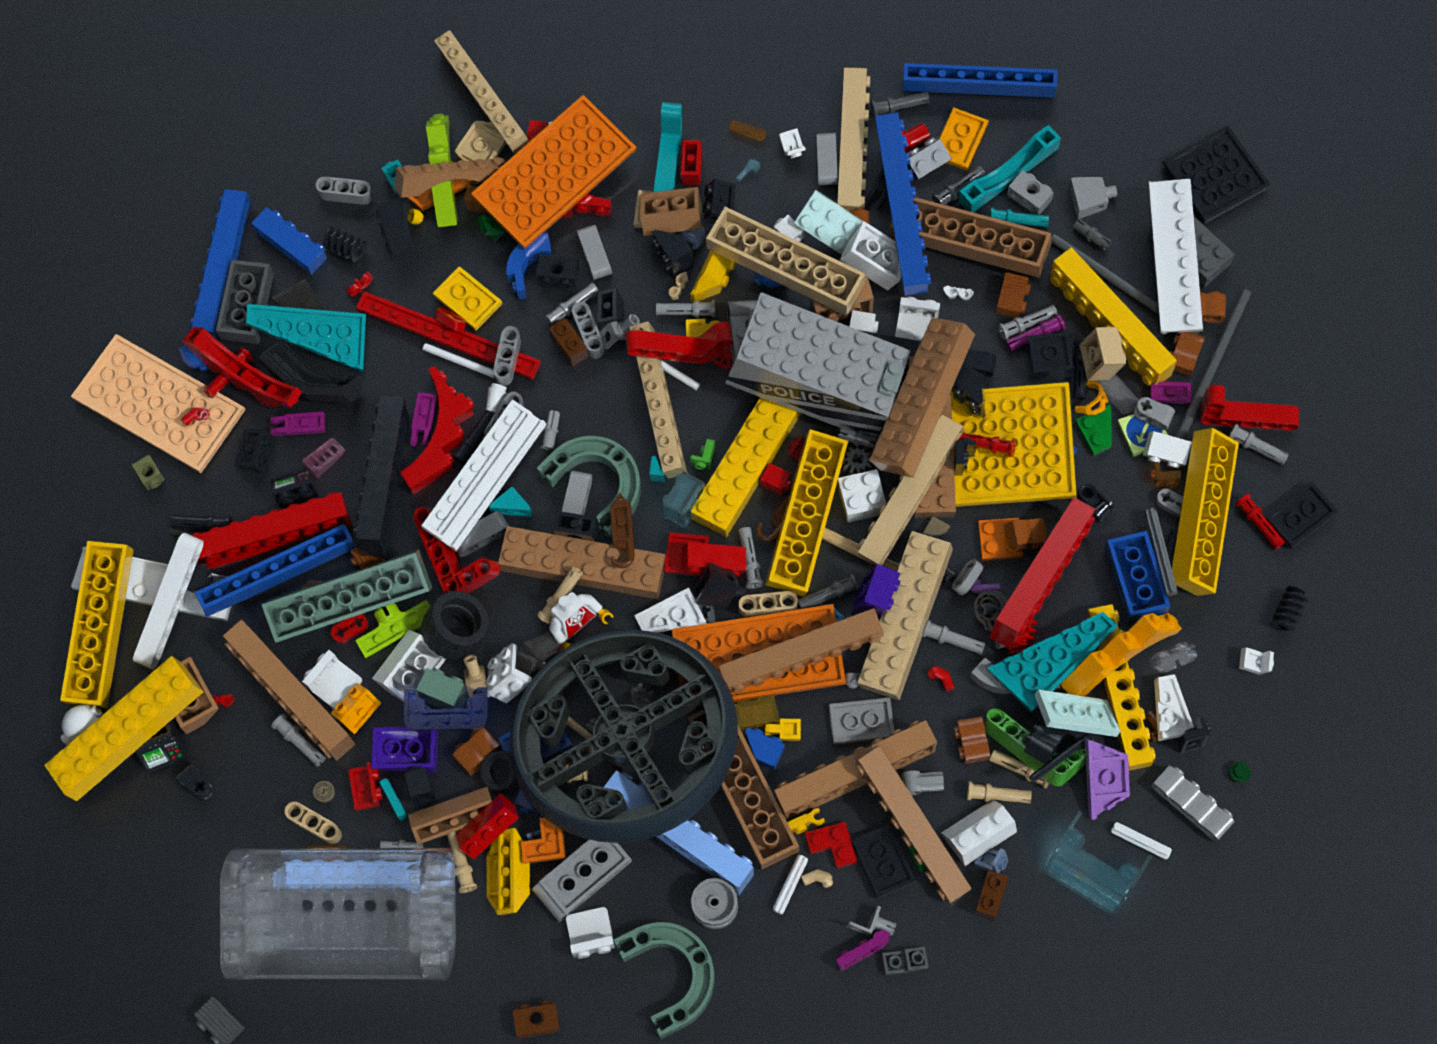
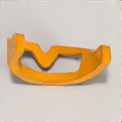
[1074,381,1108,415]

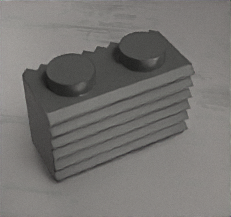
[194,997,245,1044]

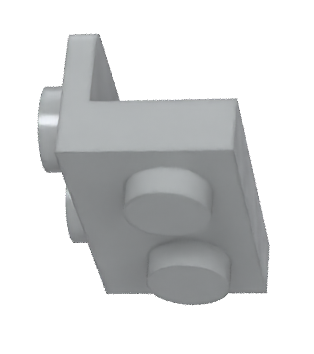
[909,137,952,179]

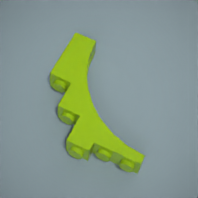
[426,114,458,227]

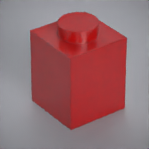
[760,463,793,496]

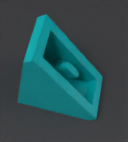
[490,487,532,517]

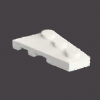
[634,588,707,633]
[1154,674,1194,741]

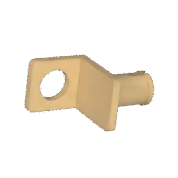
[464,655,491,704]

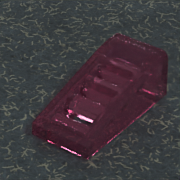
[302,437,346,478]

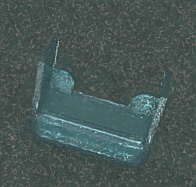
[1045,811,1153,914]

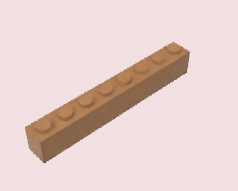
[719,608,885,694]
[855,745,972,903]

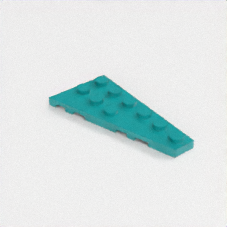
[246,304,366,372]
[986,612,1118,713]

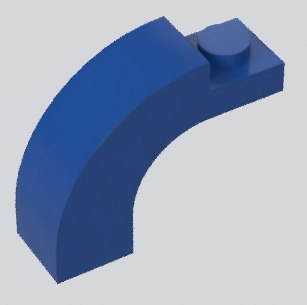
[506,233,552,299]

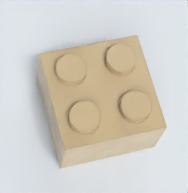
[1079,327,1126,381]

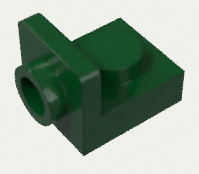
[476,215,505,242]

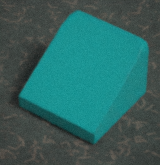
[649,456,665,482]

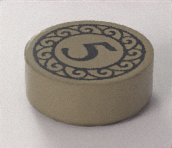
[313,781,335,803]

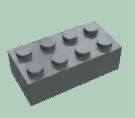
[1148,217,1235,288]
[216,260,274,345]

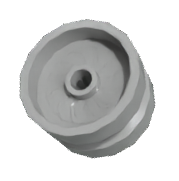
[691,878,738,930]

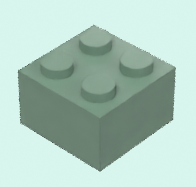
[416,668,469,716]

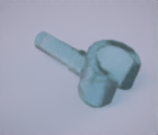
[736,159,760,181]

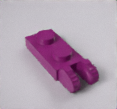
[410,392,438,448]
[270,412,326,436]
[836,929,890,972]

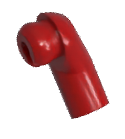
[180,407,210,427]
[927,666,955,692]

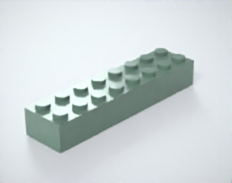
[261,550,432,643]

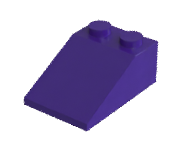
[850,564,901,616]
[372,727,439,773]

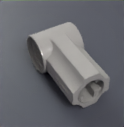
[901,771,944,795]

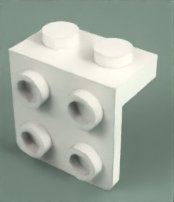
[895,297,940,341]
[486,643,532,704]
[302,650,362,709]
[566,907,615,959]

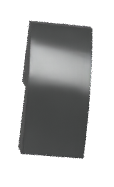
[880,947,929,976]

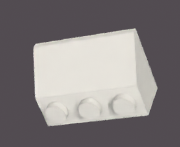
[840,221,901,291]
[372,630,446,707]
[941,800,1017,866]

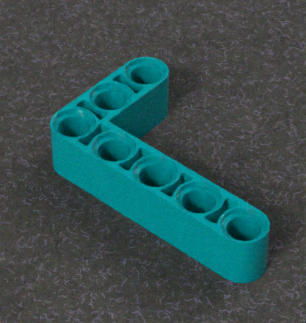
[653,102,682,192]

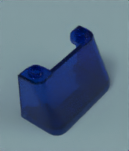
[404,687,492,732]

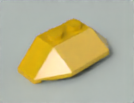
[690,250,736,302]
[486,828,530,915]

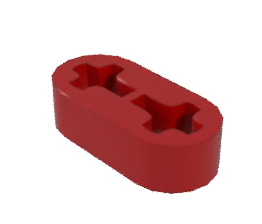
[434,308,467,331]
[331,614,368,644]

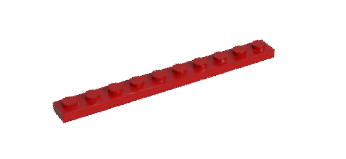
[356,291,541,380]

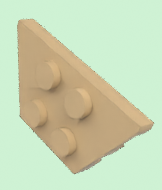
[455,121,506,185]

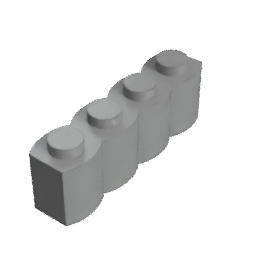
[1151,765,1234,842]

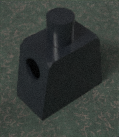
[693,562,745,607]

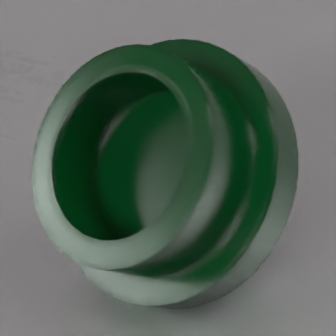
[1229,762,1251,783]

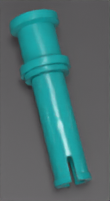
[990,207,1049,228]

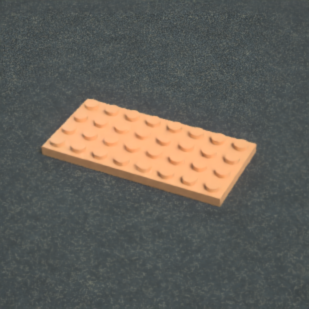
[71,334,245,473]

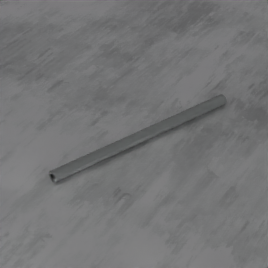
[1051,234,1200,335]
[1175,289,1252,440]

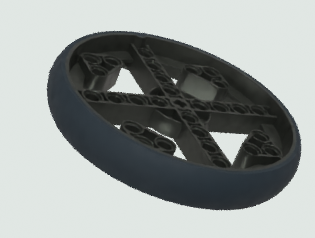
[510,630,738,843]

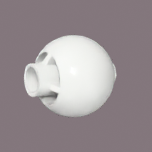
[60,705,102,745]

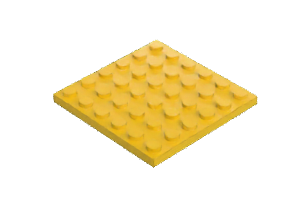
[951,382,1077,507]

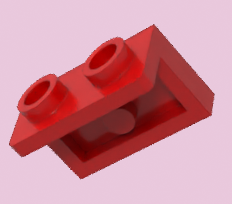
[348,762,383,811]

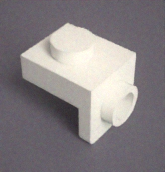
[778,128,806,159]
[1239,647,1274,675]

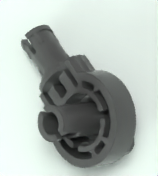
[974,590,1008,649]

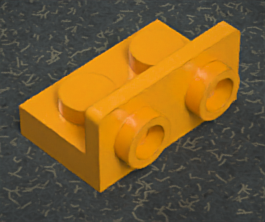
[331,683,381,734]

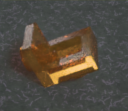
[1150,461,1182,488]

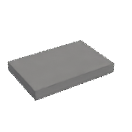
[829,697,894,746]

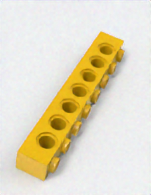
[1086,604,1155,771]

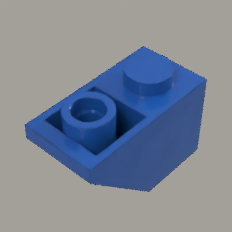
[745,728,785,771]

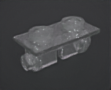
[1152,642,1197,673]

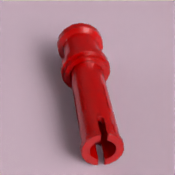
[203,348,254,399]
[959,433,1016,457]
[1235,493,1286,550]

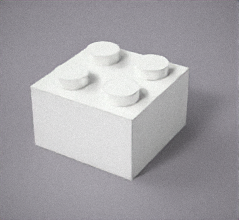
[838,469,887,523]

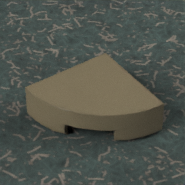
[923,516,950,537]

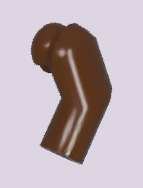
[1145,710,1158,742]

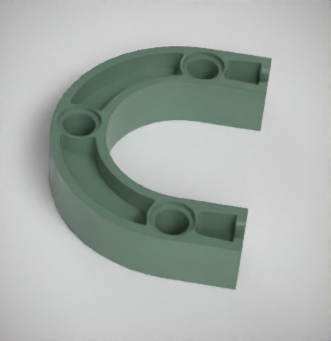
[537,436,641,539]
[614,922,715,1039]

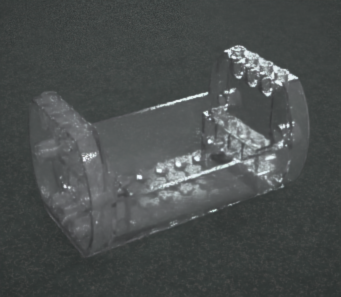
[220,848,456,981]

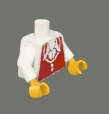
[549,592,613,652]

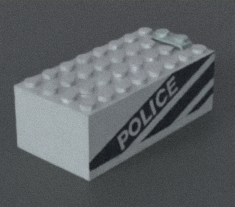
[726,292,910,437]

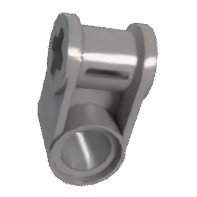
[1134,397,1175,430]

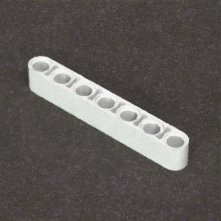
[133,533,204,670]

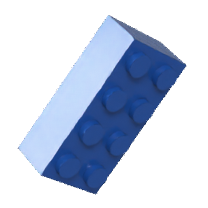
[1105,531,1171,623]

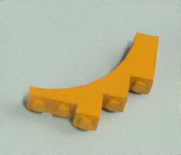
[1061,613,1182,697]

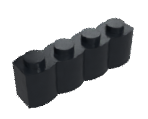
[1023,716,1069,764]

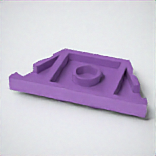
[1085,739,1130,820]

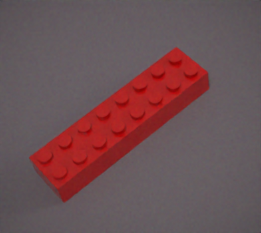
[191,492,354,569]
[989,497,1095,650]

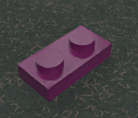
[1150,382,1191,404]

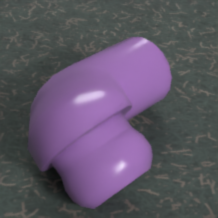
[970,579,1001,594]

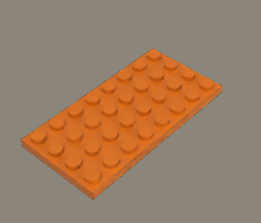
[471,95,637,249]
[672,604,846,707]

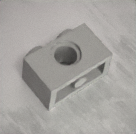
[1007,170,1054,215]

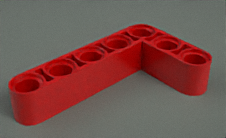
[625,322,733,364]
[1200,385,1299,431]
[413,507,500,593]

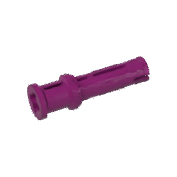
[1006,314,1066,351]

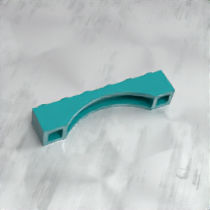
[958,125,1061,213]

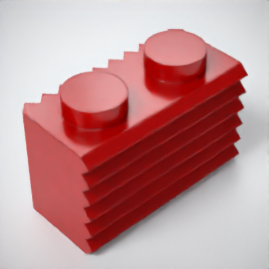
[680,140,702,185]

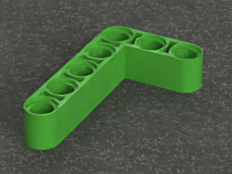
[984,708,1094,786]

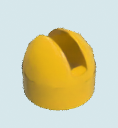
[407,209,424,225]

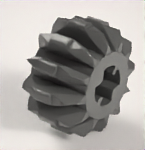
[842,446,874,476]

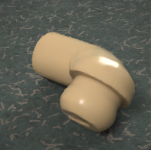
[801,869,833,888]

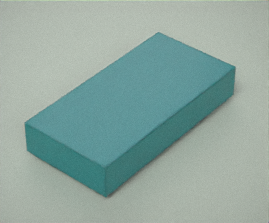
[379,778,408,821]

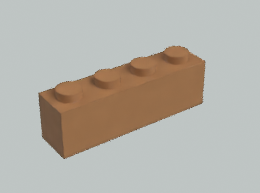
[408,787,492,844]

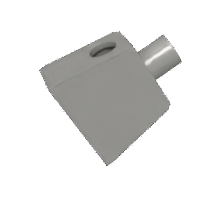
[1069,177,1117,219]

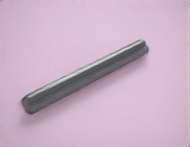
[1145,508,1177,597]

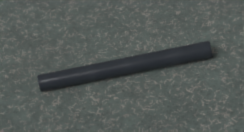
[1029,733,1092,783]

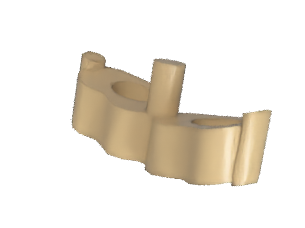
[669,272,689,300]

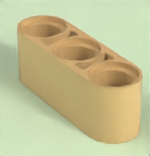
[739,591,798,618]
[285,802,342,844]

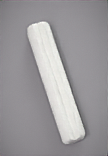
[1111,822,1172,860]
[773,855,808,914]

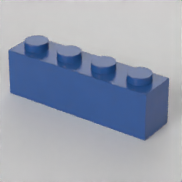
[251,207,327,275]

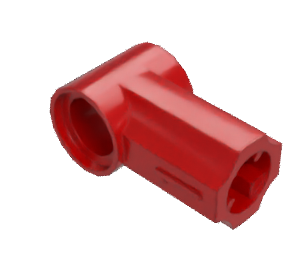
[901,123,930,153]

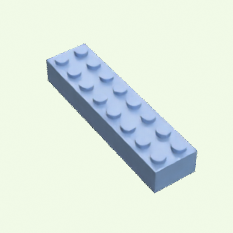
[604,770,754,895]

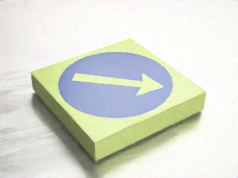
[1117,410,1168,457]

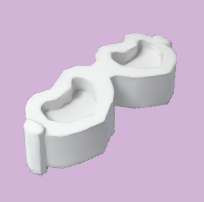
[943,286,974,301]

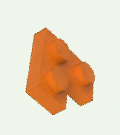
[521,817,566,864]

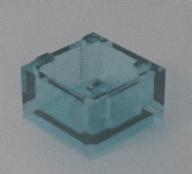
[662,471,705,529]

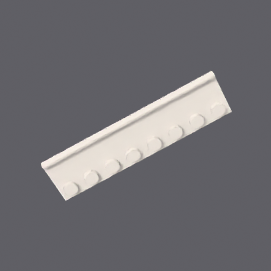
[1149,179,1203,334]
[421,399,546,552]
[71,547,231,621]

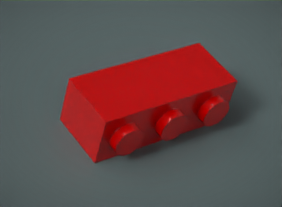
[682,542,746,577]
[456,793,519,859]

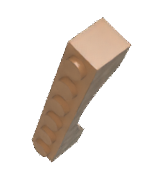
[394,157,506,198]

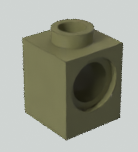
[132,455,165,490]

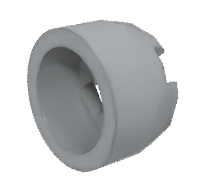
[845,673,860,689]

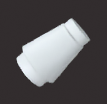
[486,383,507,414]

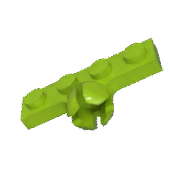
[355,600,431,659]

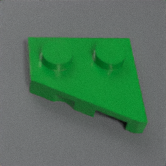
[1075,404,1112,456]

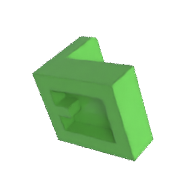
[690,439,716,470]

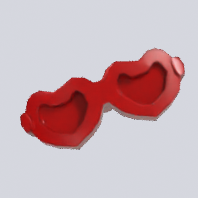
[345,271,373,297]
[212,694,235,707]

